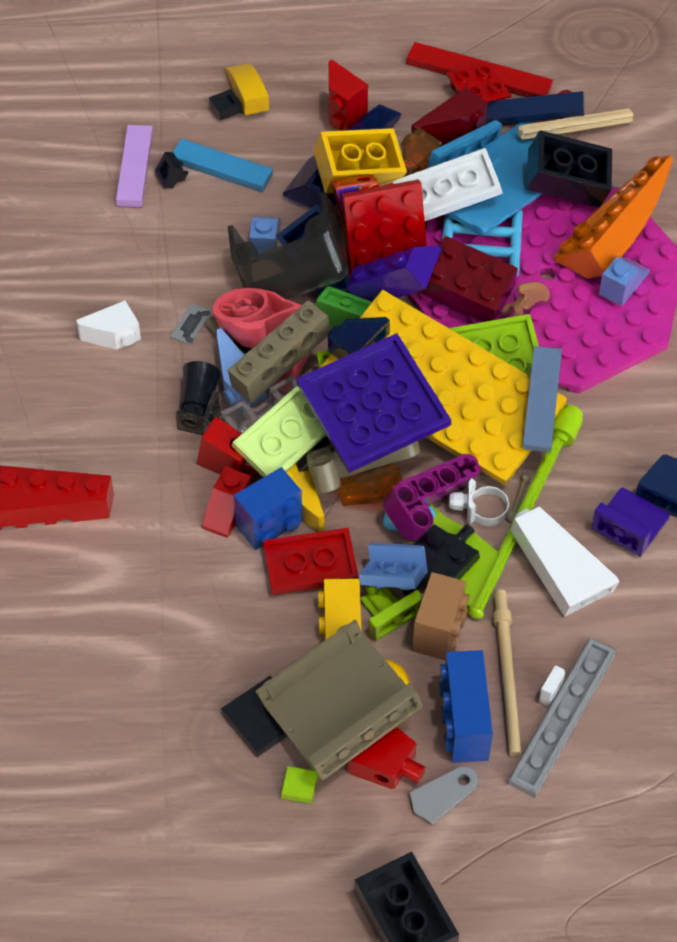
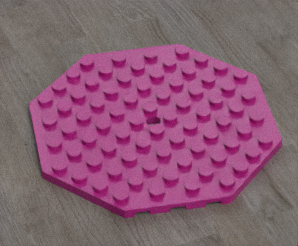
[408,186,677,394]

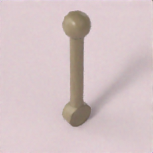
[506,473,531,524]

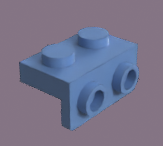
[359,542,428,590]

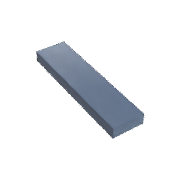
[522,346,562,453]

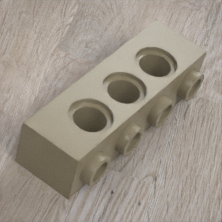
[228,300,331,403]

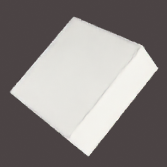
[539,665,565,707]

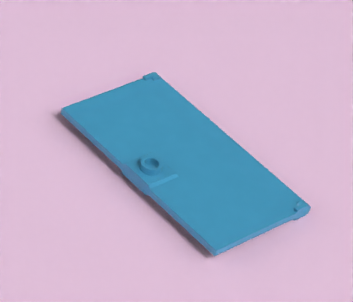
[446,121,542,236]

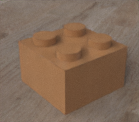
[413,572,470,660]

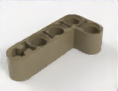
[307,441,421,493]

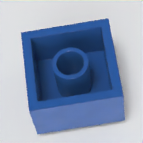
[234,467,302,550]

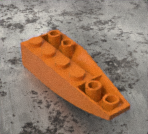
[553,155,673,279]

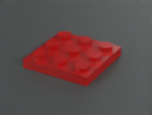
[341,179,427,271]

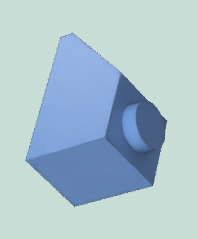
[249,215,281,259]
[599,257,650,307]

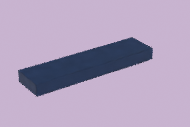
[486,91,584,124]

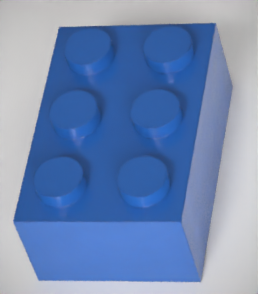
[438,650,493,763]

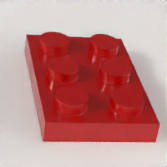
[263,528,359,595]

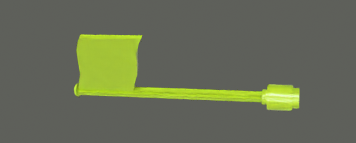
[408,405,583,619]

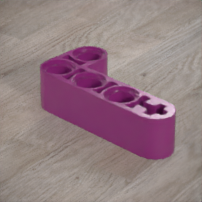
[383,454,481,542]

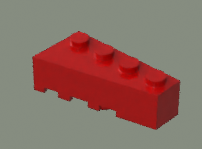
[0,465,114,531]

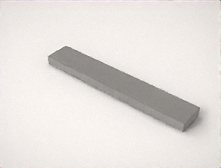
[508,637,617,798]

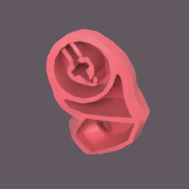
[213,288,311,390]

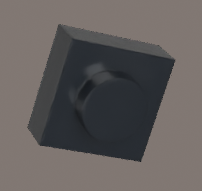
[209,89,242,120]

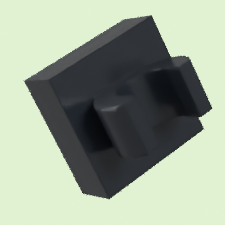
[155,152,189,189]

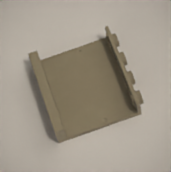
[256,619,423,781]

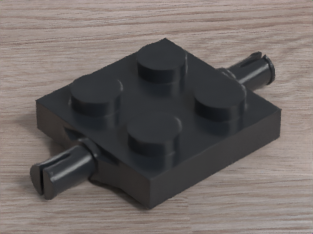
[402,524,480,597]

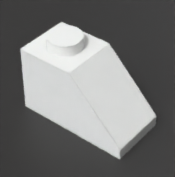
[76,301,141,350]

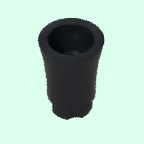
[179,361,221,425]

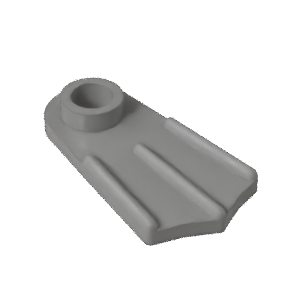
[410,767,478,825]

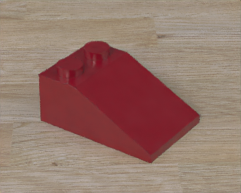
[410,87,488,160]

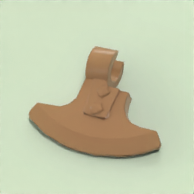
[502,282,550,317]

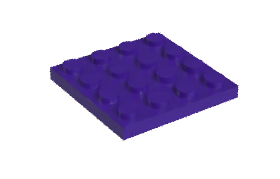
[296,333,451,473]

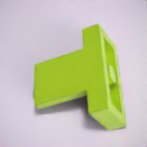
[360,585,423,642]

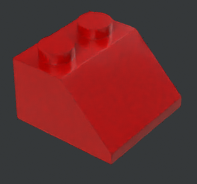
[328,60,368,131]

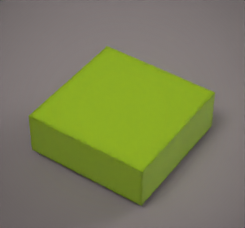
[281,766,318,804]

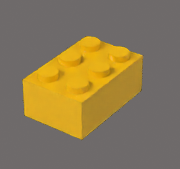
[313,128,407,194]

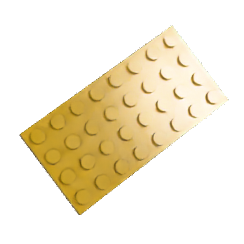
[320,290,567,486]

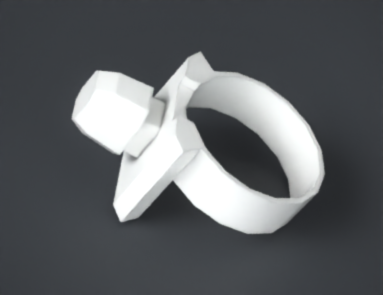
[449,478,509,527]

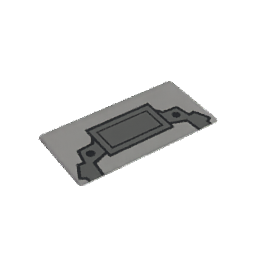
[170,304,211,344]

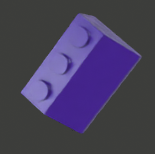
[347,245,442,302]

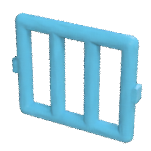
[442,210,523,277]

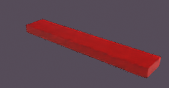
[406,42,553,97]

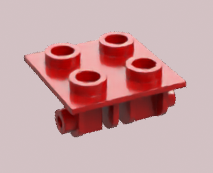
[446,64,512,102]

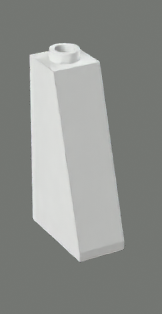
[510,507,620,617]

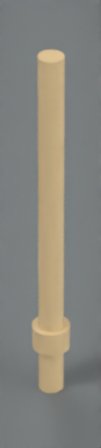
[493,590,521,757]

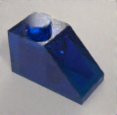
[327,317,390,359]

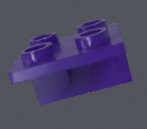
[591,487,670,557]

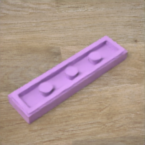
[116,125,153,207]

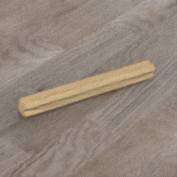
[517,108,634,140]

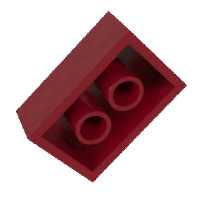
[420,235,518,322]

